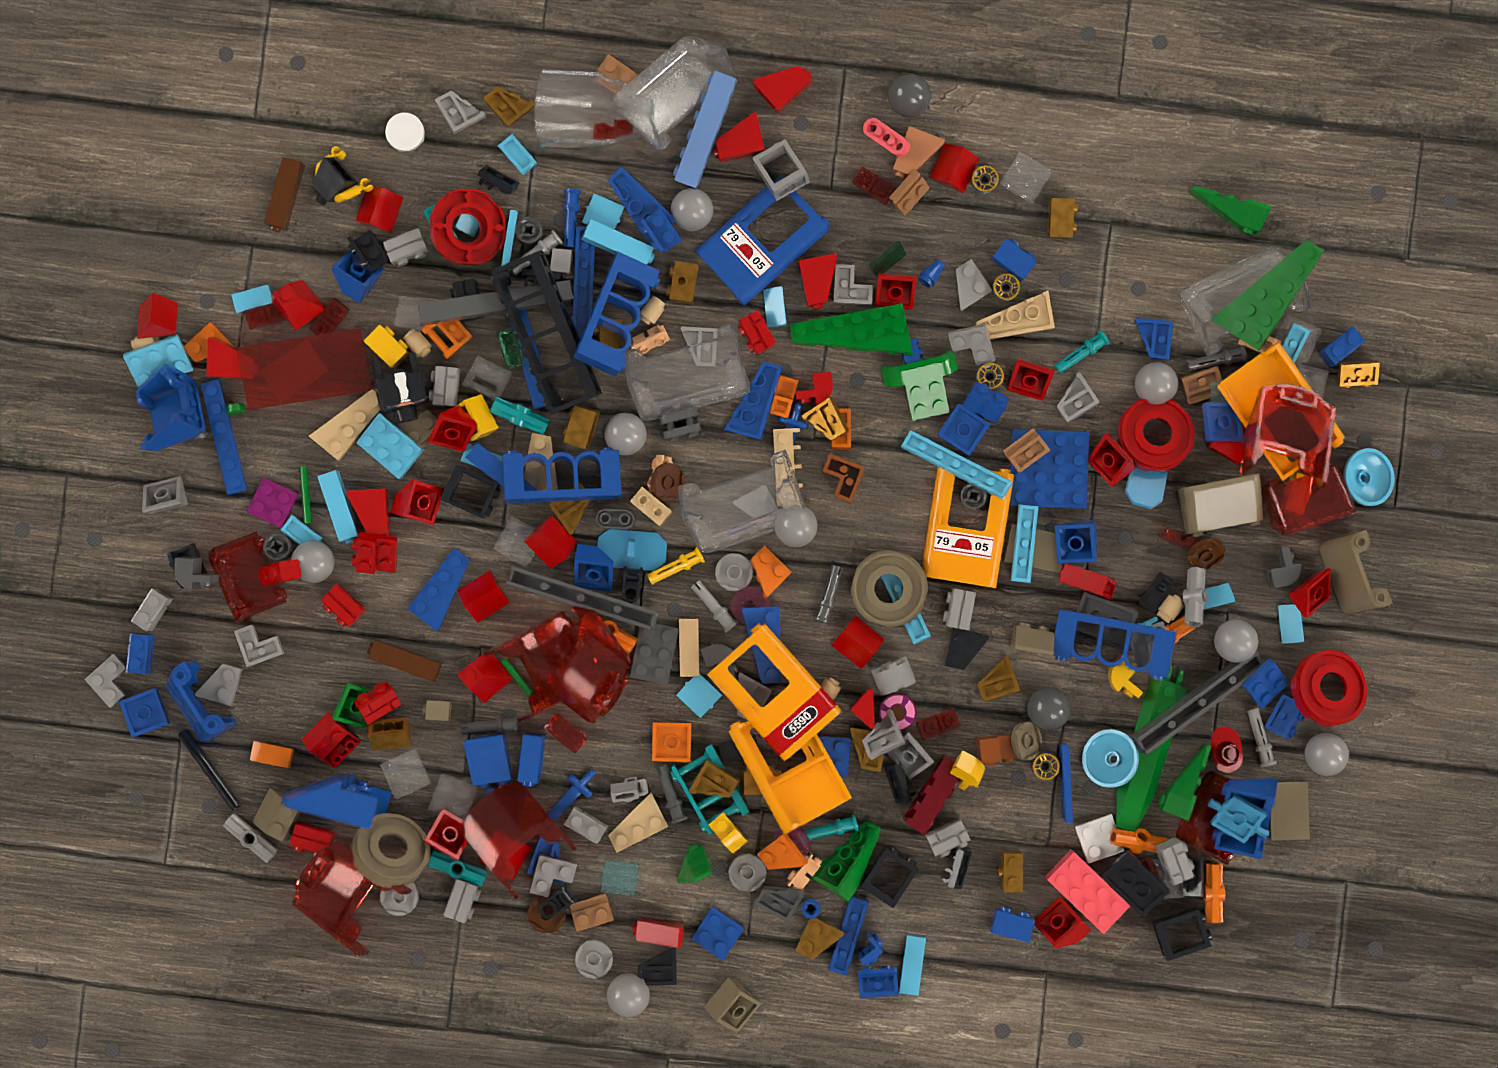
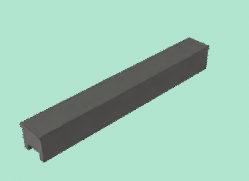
[418,280,574,326]
[506,566,659,630]
[1130,650,1263,754]

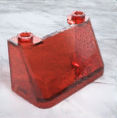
[1261,461,1356,535]
[208,531,287,624]
[1176,771,1233,866]

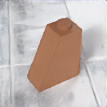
[892,126,945,180]

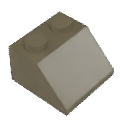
[1010,622,1054,656]
[252,787,301,842]
[704,977,762,1033]

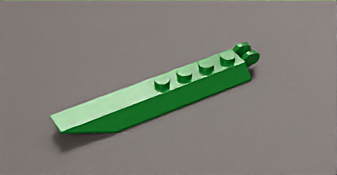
[1116,666,1188,832]

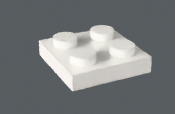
[1074,814,1124,864]

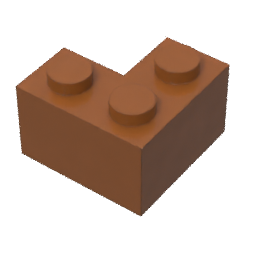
[822,453,865,504]
[975,734,1018,766]

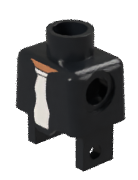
[371,352,426,424]

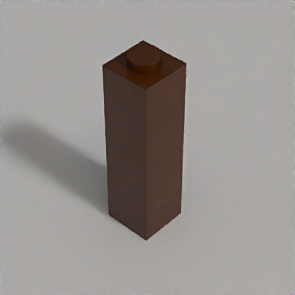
[264,157,305,233]
[367,640,443,682]

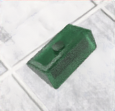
[869,241,906,277]
[497,328,525,371]

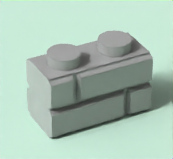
[383,228,429,267]
[429,366,460,407]
[131,588,173,631]
[942,588,976,631]
[564,806,608,844]
[925,818,970,858]
[1155,837,1194,885]
[443,878,481,923]

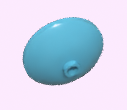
[1343,448,1395,506]
[1082,729,1139,788]

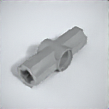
[1183,567,1207,627]
[223,813,278,863]

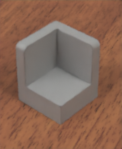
[550,248,573,276]

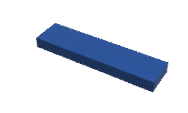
[465,443,538,505]
[1059,744,1073,823]
[828,896,869,976]

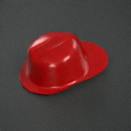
[1211,726,1243,773]

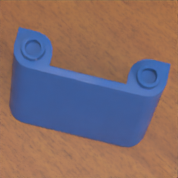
[136,364,205,451]
[166,660,238,742]
[1212,778,1278,859]

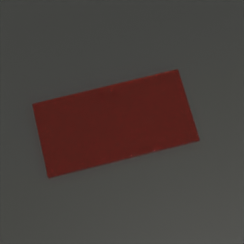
[237,328,371,410]

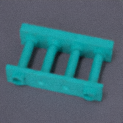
[670,744,750,835]

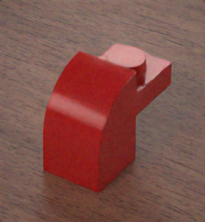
[795,371,833,406]

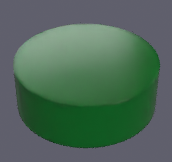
[226,403,246,416]

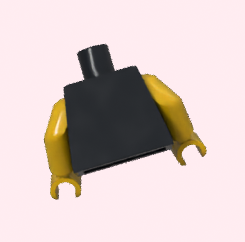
[313,146,374,205]

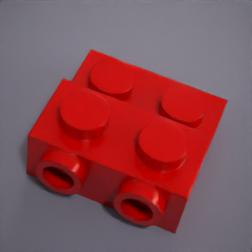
[352,532,398,575]

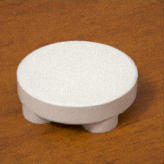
[385,113,424,152]

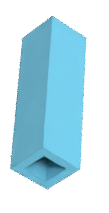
[581,219,655,265]
[317,470,359,545]

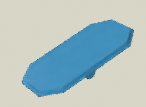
[1125,444,1168,509]
[597,529,667,571]

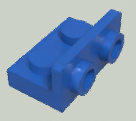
[640,208,683,253]
[1264,694,1305,741]

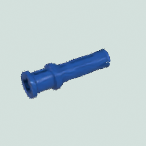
[563,188,581,248]

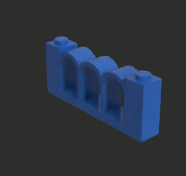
[573,252,660,376]
[502,447,622,504]
[1053,609,1177,681]

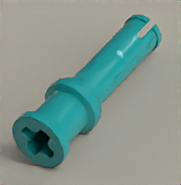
[1054,330,1110,374]
[799,814,859,843]

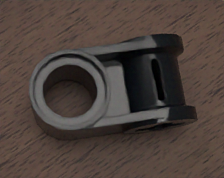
[622,566,643,603]
[539,884,577,919]

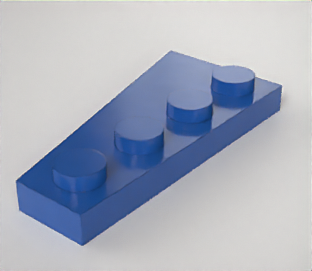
[608,167,675,246]
[724,361,783,440]
[407,548,470,632]
[741,606,781,684]

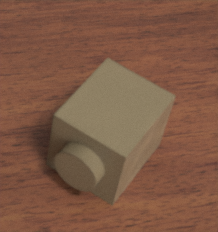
[423,699,452,721]

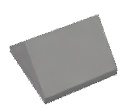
[142,476,188,514]
[886,731,934,779]

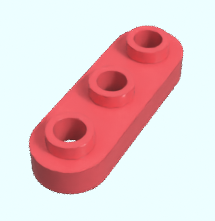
[863,118,910,157]

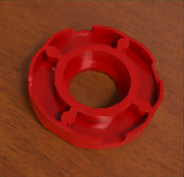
[430,189,506,266]
[1117,398,1195,473]
[1291,649,1367,727]

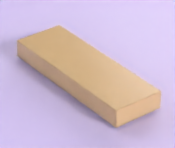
[679,619,699,677]

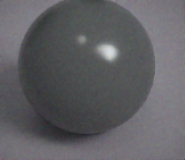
[888,74,931,118]
[1027,687,1071,730]

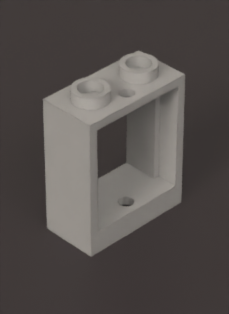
[752,139,810,201]

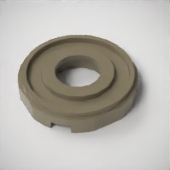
[851,550,928,627]
[351,813,430,888]

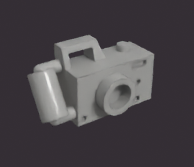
[610,776,648,803]

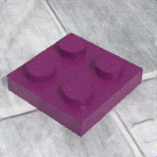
[247,477,299,528]

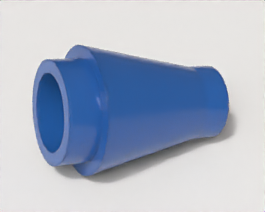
[918,259,945,288]
[801,899,820,919]

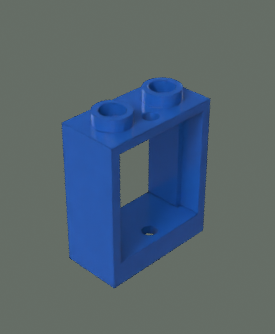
[517,732,546,786]

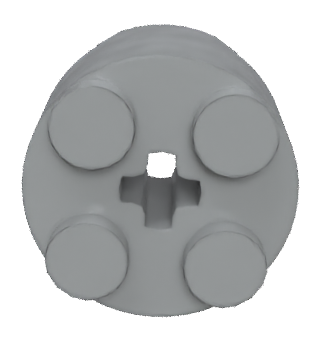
[871,656,916,695]

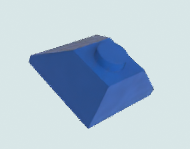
[331,250,384,303]
[1055,520,1098,564]
[574,544,614,591]

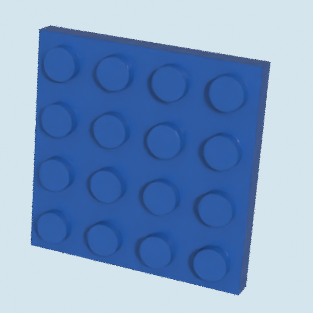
[1009,429,1089,509]

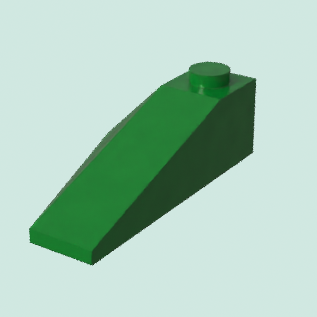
[1189,186,1271,236]
[1158,744,1211,821]
[811,821,881,902]
[677,843,713,884]

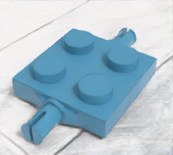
[1208,793,1269,843]

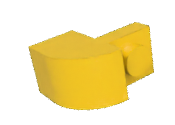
[1108,655,1143,698]
[950,751,985,791]
[708,812,748,853]

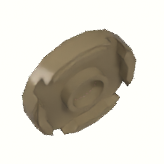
[1011,722,1042,760]

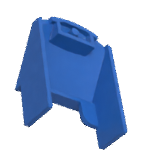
[281,774,392,829]

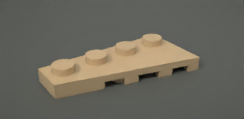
[975,291,1055,340]
[309,389,381,461]

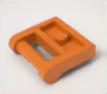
[421,320,473,359]

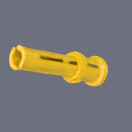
[647,547,705,585]

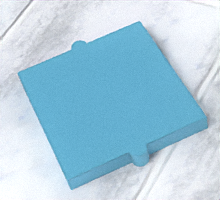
[582,194,625,230]
[676,674,722,718]

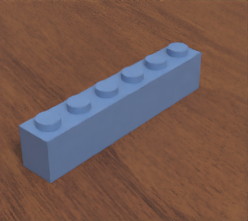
[673,71,738,189]

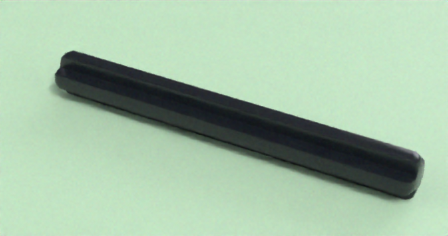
[178,729,241,811]

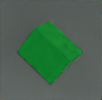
[332,682,371,728]

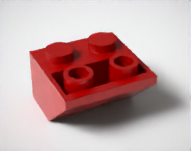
[301,712,361,769]

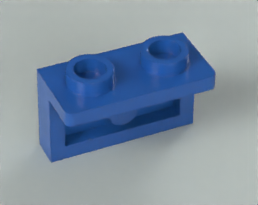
[858,931,883,966]
[858,966,898,999]

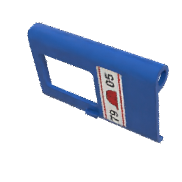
[694,175,830,306]

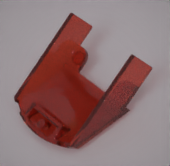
[1240,384,1336,495]
[532,606,633,723]
[483,611,598,722]
[460,781,576,900]
[292,841,412,956]

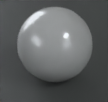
[671,188,713,231]
[1134,362,1178,404]
[604,413,647,456]
[774,504,818,547]
[291,540,335,583]
[1214,619,1258,663]
[1304,733,1349,776]
[607,973,650,1017]

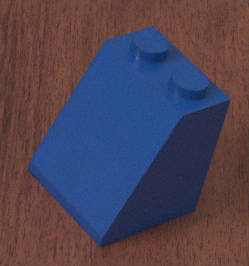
[463,733,513,788]

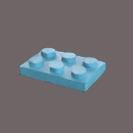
[123,334,194,388]
[356,413,424,479]

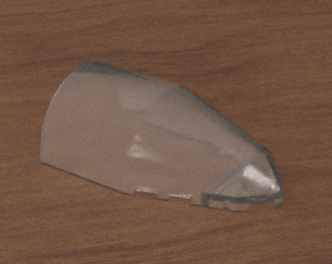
[534,70,672,150]

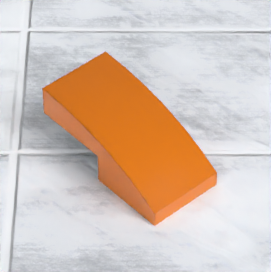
[770,375,799,418]
[831,409,851,450]
[250,741,294,768]

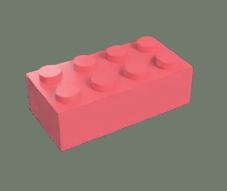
[1045,849,1130,934]

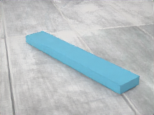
[901,430,1012,500]

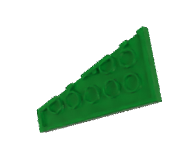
[1211,240,1325,351]
[790,304,913,356]

